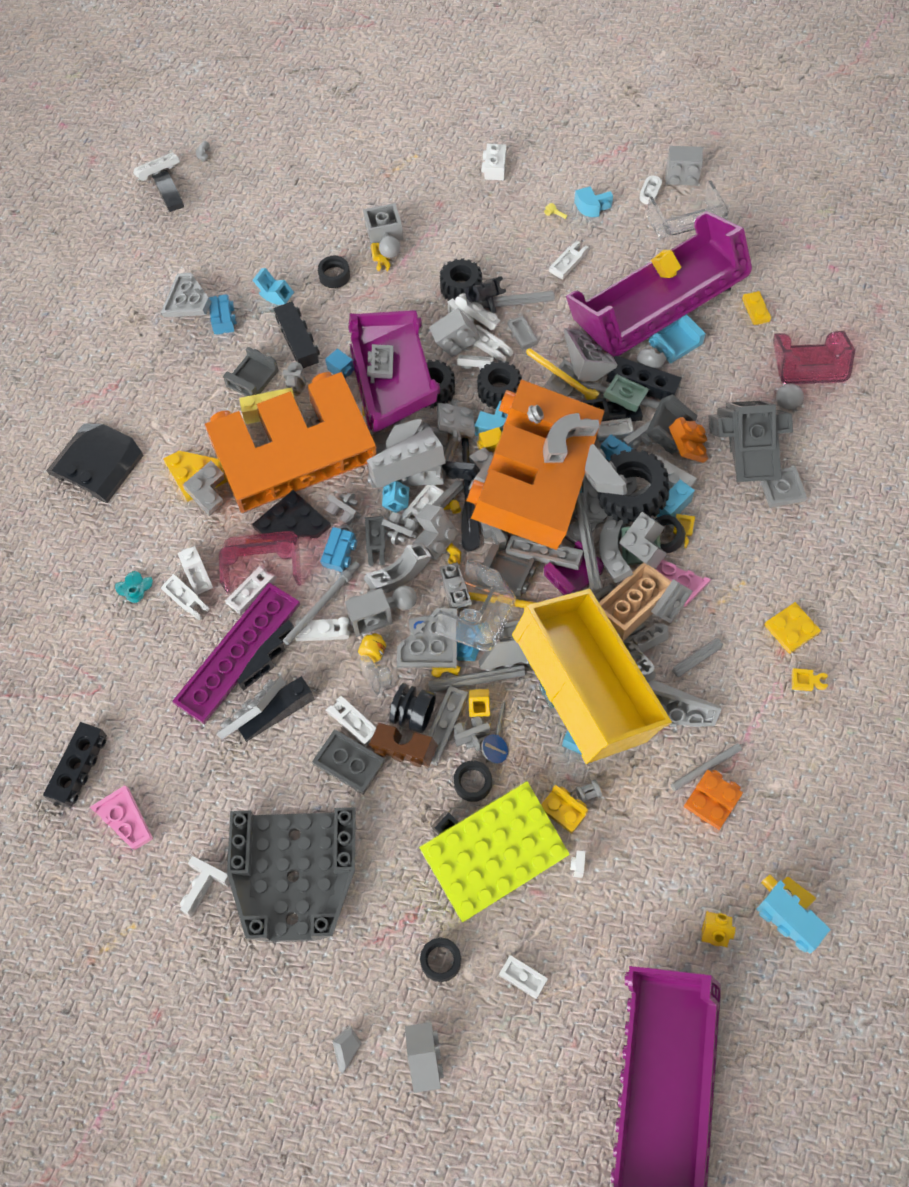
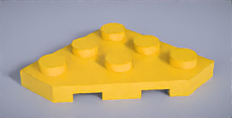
[163,451,227,502]

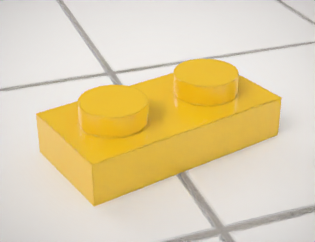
[742,291,771,325]

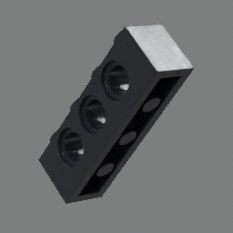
[606,355,682,400]
[43,722,107,809]

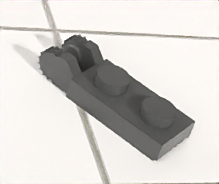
[365,516,386,566]

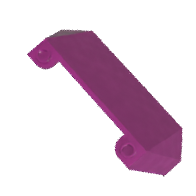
[348,310,440,432]

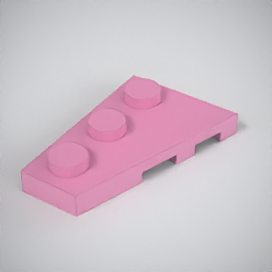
[656,560,711,607]
[90,786,153,850]

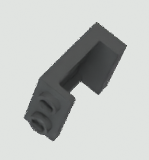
[223,347,278,397]
[646,394,698,454]
[478,543,537,598]

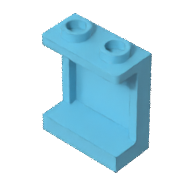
[649,314,706,364]

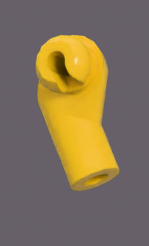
[446,542,462,564]
[431,665,461,678]

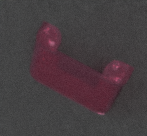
[773,331,856,384]

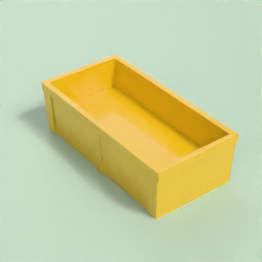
[512,589,672,764]

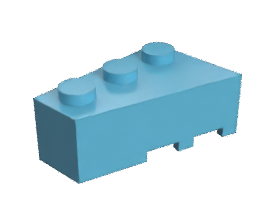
[756,880,831,954]

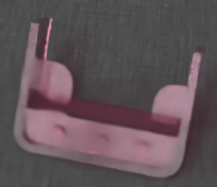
[219,531,301,593]

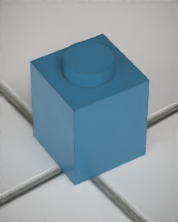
[325,348,354,378]

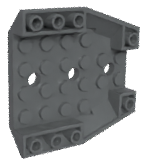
[227,807,356,942]

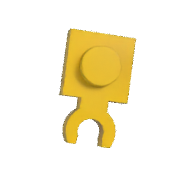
[371,243,390,271]
[673,514,695,548]
[792,668,828,691]

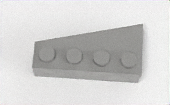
[367,427,446,488]

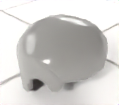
[637,348,666,370]
[776,383,804,410]

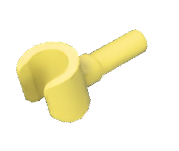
[544,203,568,219]

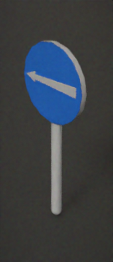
[482,702,508,764]

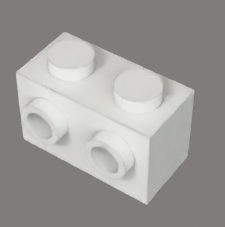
[482,144,506,180]

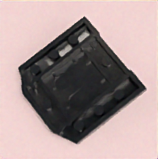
[46,423,144,503]

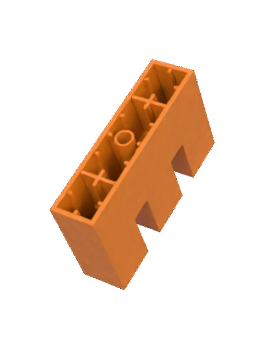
[205,372,376,513]
[466,379,604,550]

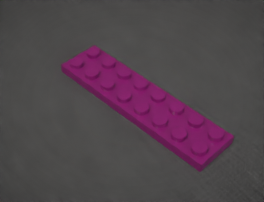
[172,583,300,725]

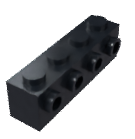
[273,301,320,368]

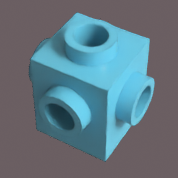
[382,481,409,513]

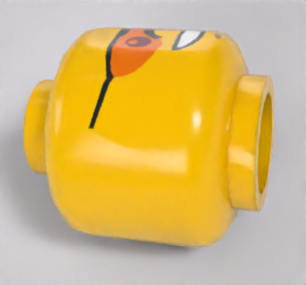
[358,633,387,664]

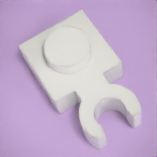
[570,851,585,878]

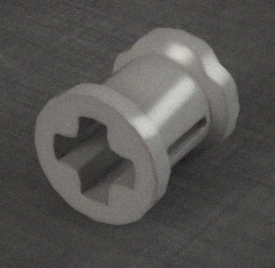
[576,779,602,803]

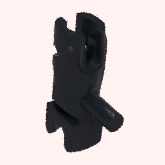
[465,276,506,313]

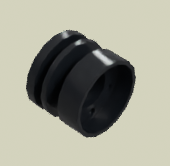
[389,683,436,733]

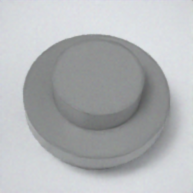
[527,405,544,424]

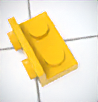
[541,785,588,834]

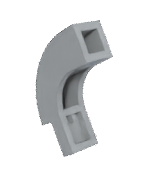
[543,413,600,463]
[364,542,432,593]

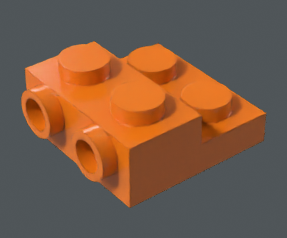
[669,417,709,463]
[684,769,743,830]

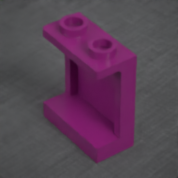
[543,540,604,595]

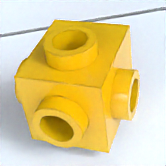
[701,911,736,948]

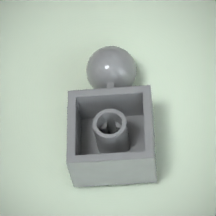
[363,203,404,258]
[345,586,417,637]

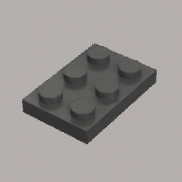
[312,729,386,795]

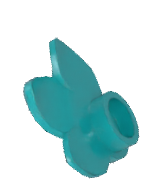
[115,571,153,603]

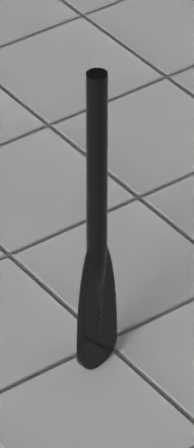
[461,438,480,551]

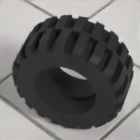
[597,449,670,524]

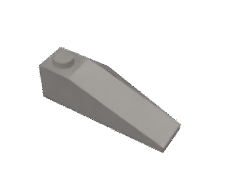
[564,328,617,382]
[648,680,722,727]

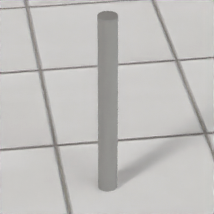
[671,743,742,791]

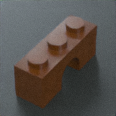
[369,723,438,767]

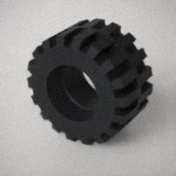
[440,258,482,301]
[426,360,455,409]
[477,360,522,409]

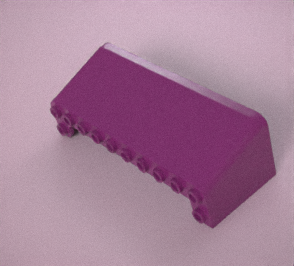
[566,211,752,357]
[611,966,721,1187]

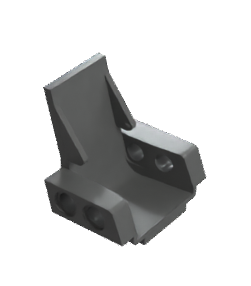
[708,400,793,482]

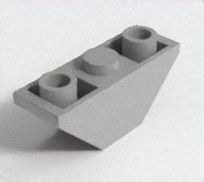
[386,419,425,449]
[585,444,628,495]
[440,562,472,608]
[478,636,530,671]

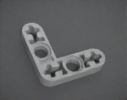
[623,623,669,682]

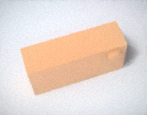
[599,562,671,641]

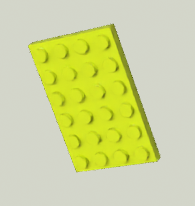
[419,781,570,922]

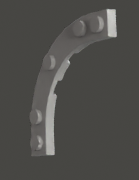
[599,484,651,583]

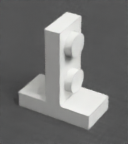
[178,546,213,595]
[180,856,230,918]

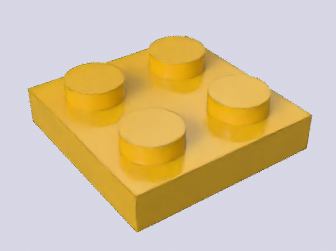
[764,602,821,654]

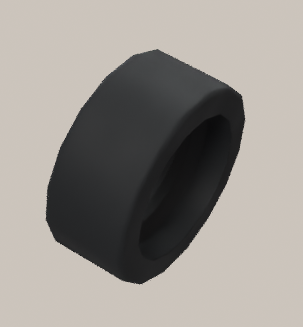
[318,256,350,288]
[654,515,686,553]
[454,760,492,802]
[420,937,462,982]

